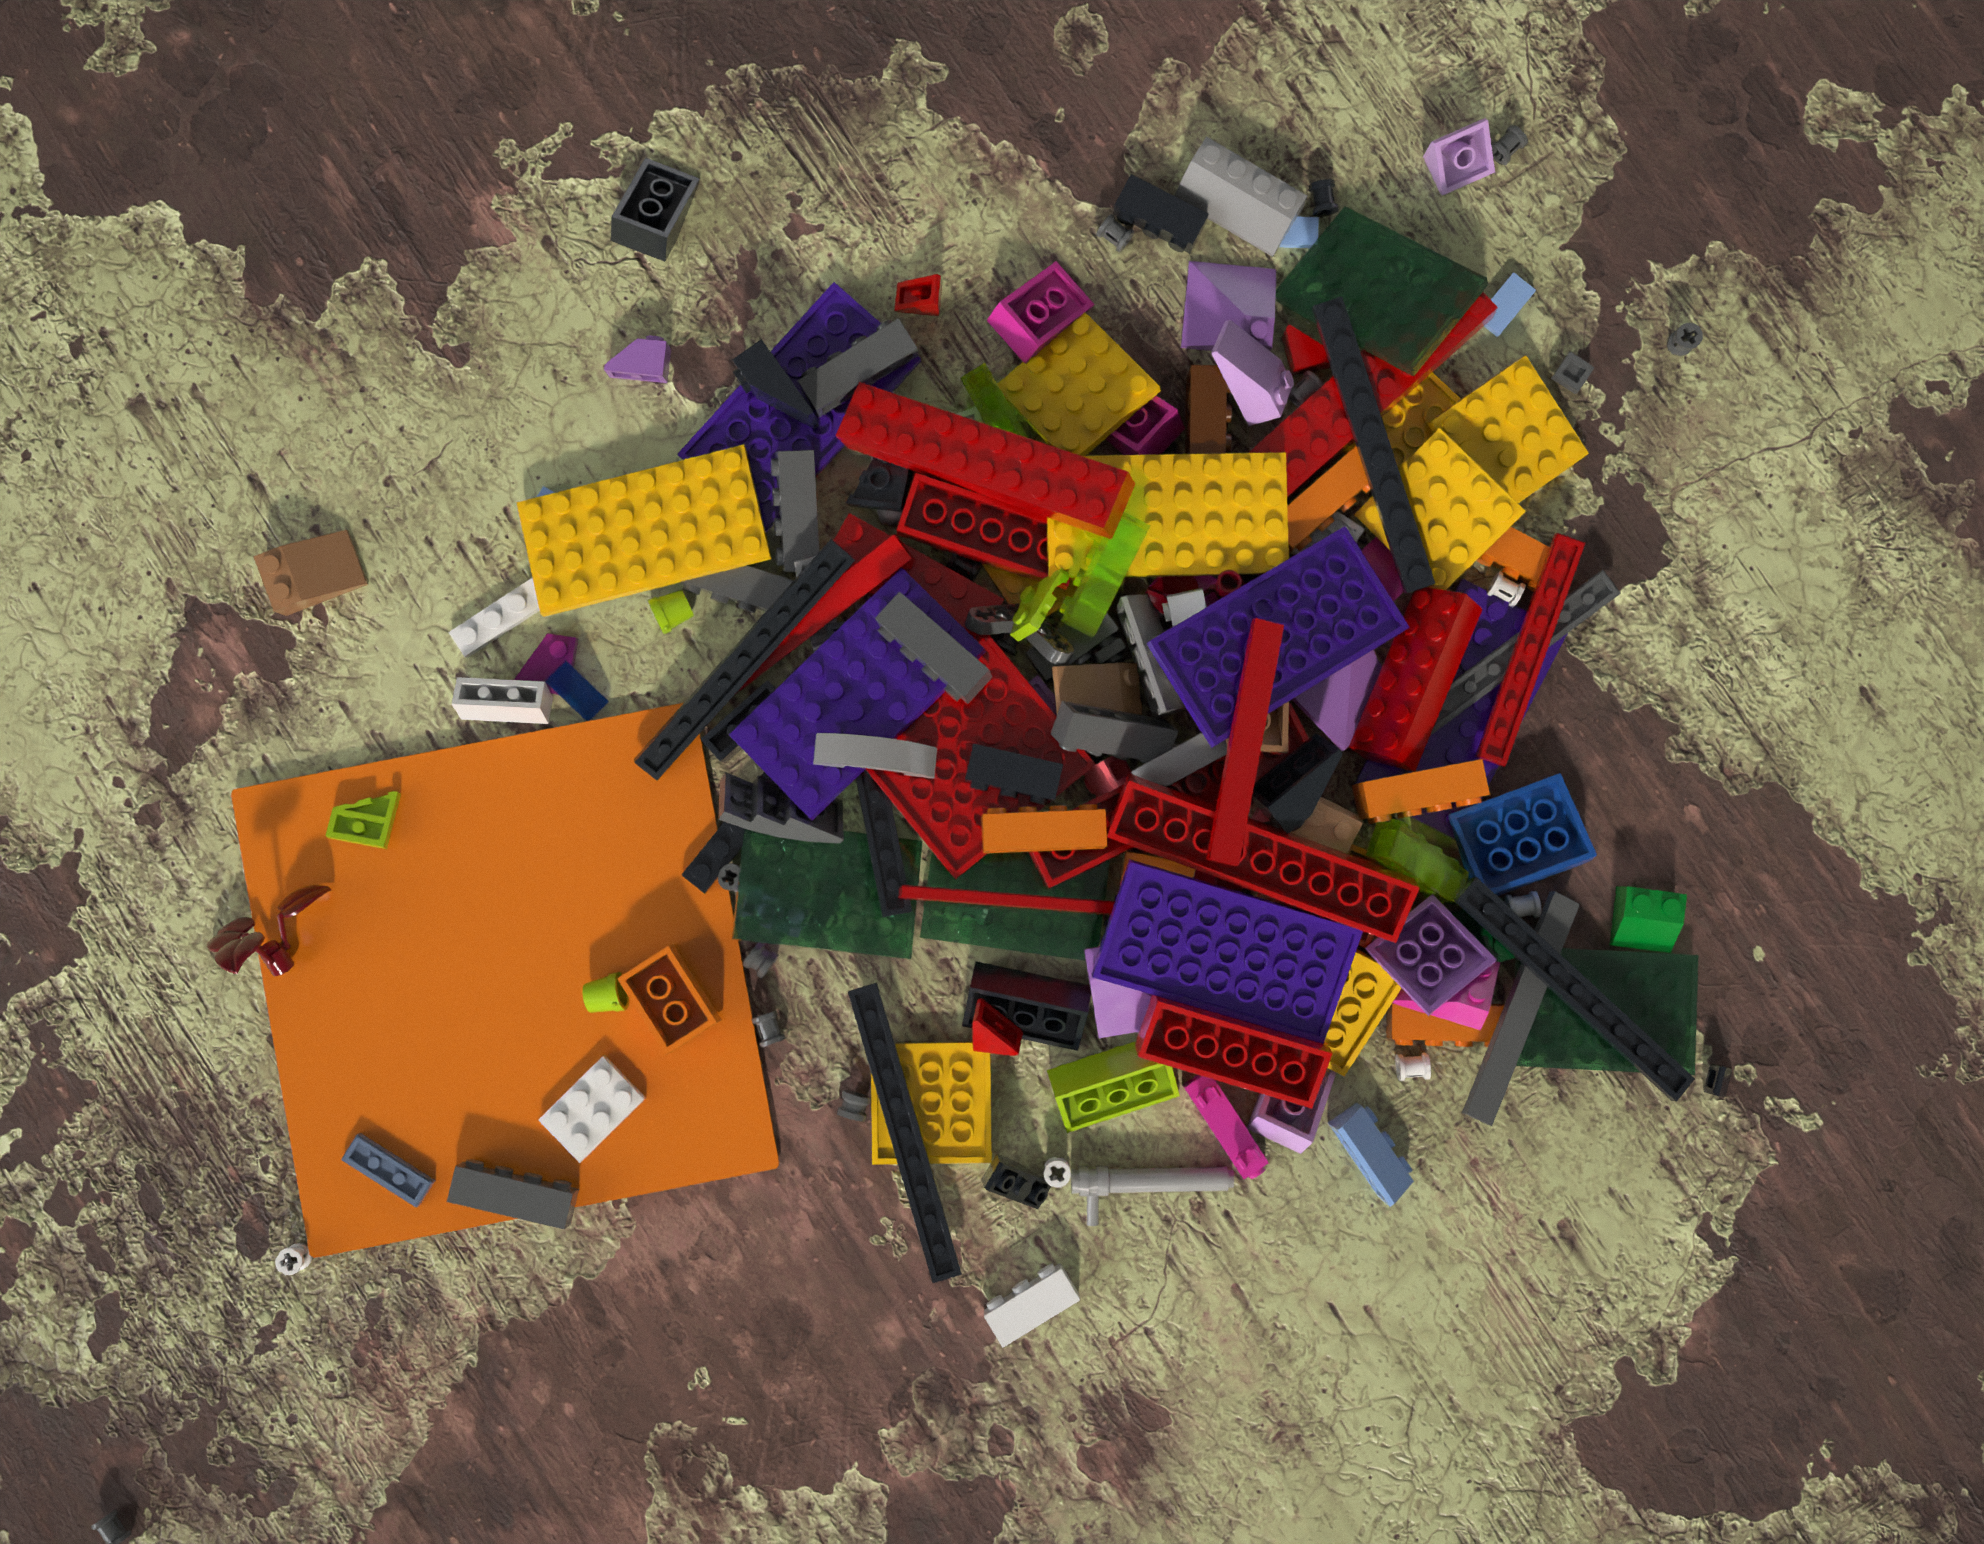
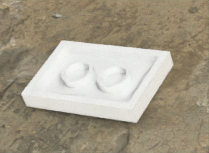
[539,1055,646,1163]

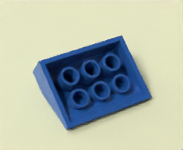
[1448,773,1597,896]

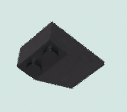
[610,158,700,262]
[732,339,819,429]
[1252,733,1343,835]

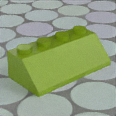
[1047,1041,1180,1133]

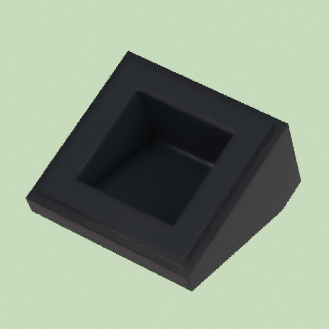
[1703,1063,1732,1098]

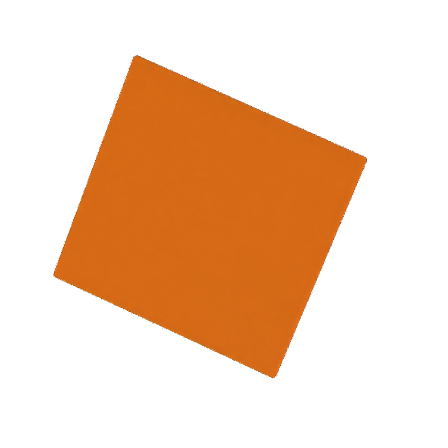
[231,703,780,1258]

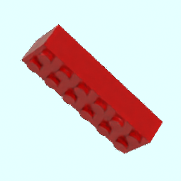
[897,473,1071,591]
[834,513,1004,634]
[1349,587,1483,772]
[1135,995,1333,1109]

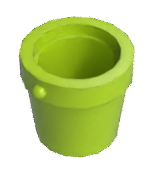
[647,589,694,635]
[582,972,629,1013]

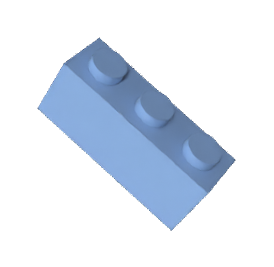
[1328,1103,1414,1207]

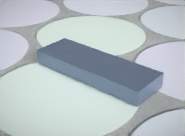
[341,1133,436,1208]

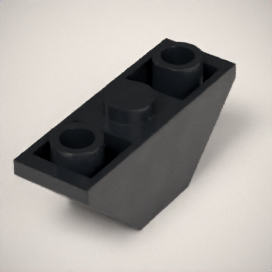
[981,1153,1052,1209]

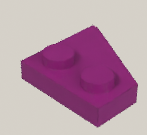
[514,633,579,697]

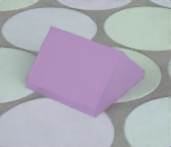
[1423,118,1495,196]

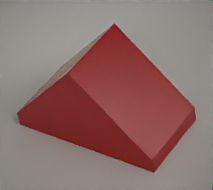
[894,274,942,316]
[1282,324,1331,376]
[972,998,1023,1056]

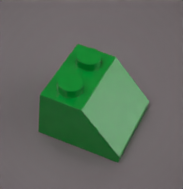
[1610,886,1687,953]

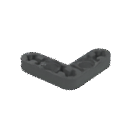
[964,603,1074,666]

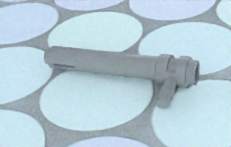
[1071,1166,1234,1226]

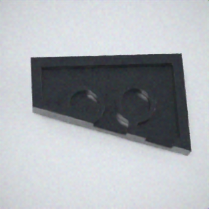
[846,457,913,512]

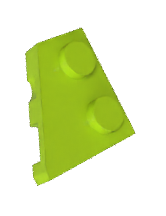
[1010,568,1070,642]
[325,791,401,849]

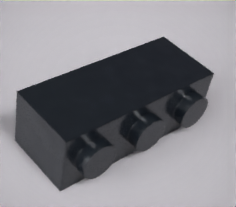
[1113,174,1209,254]
[701,680,777,763]
[965,743,1063,806]

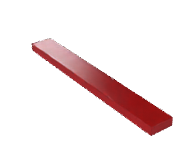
[1475,533,1585,767]
[733,534,913,697]
[1206,618,1284,866]
[898,885,1115,915]

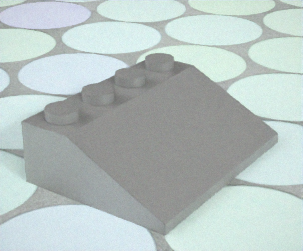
[1116,595,1187,718]

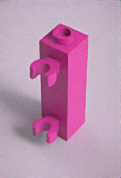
[1182,1075,1269,1179]

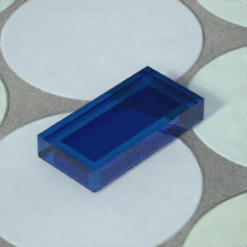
[545,659,609,721]

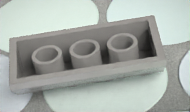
[1174,136,1307,257]

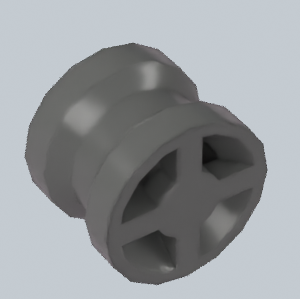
[742,941,779,979]
[837,1090,871,1122]

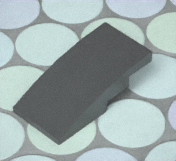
[718,772,844,843]

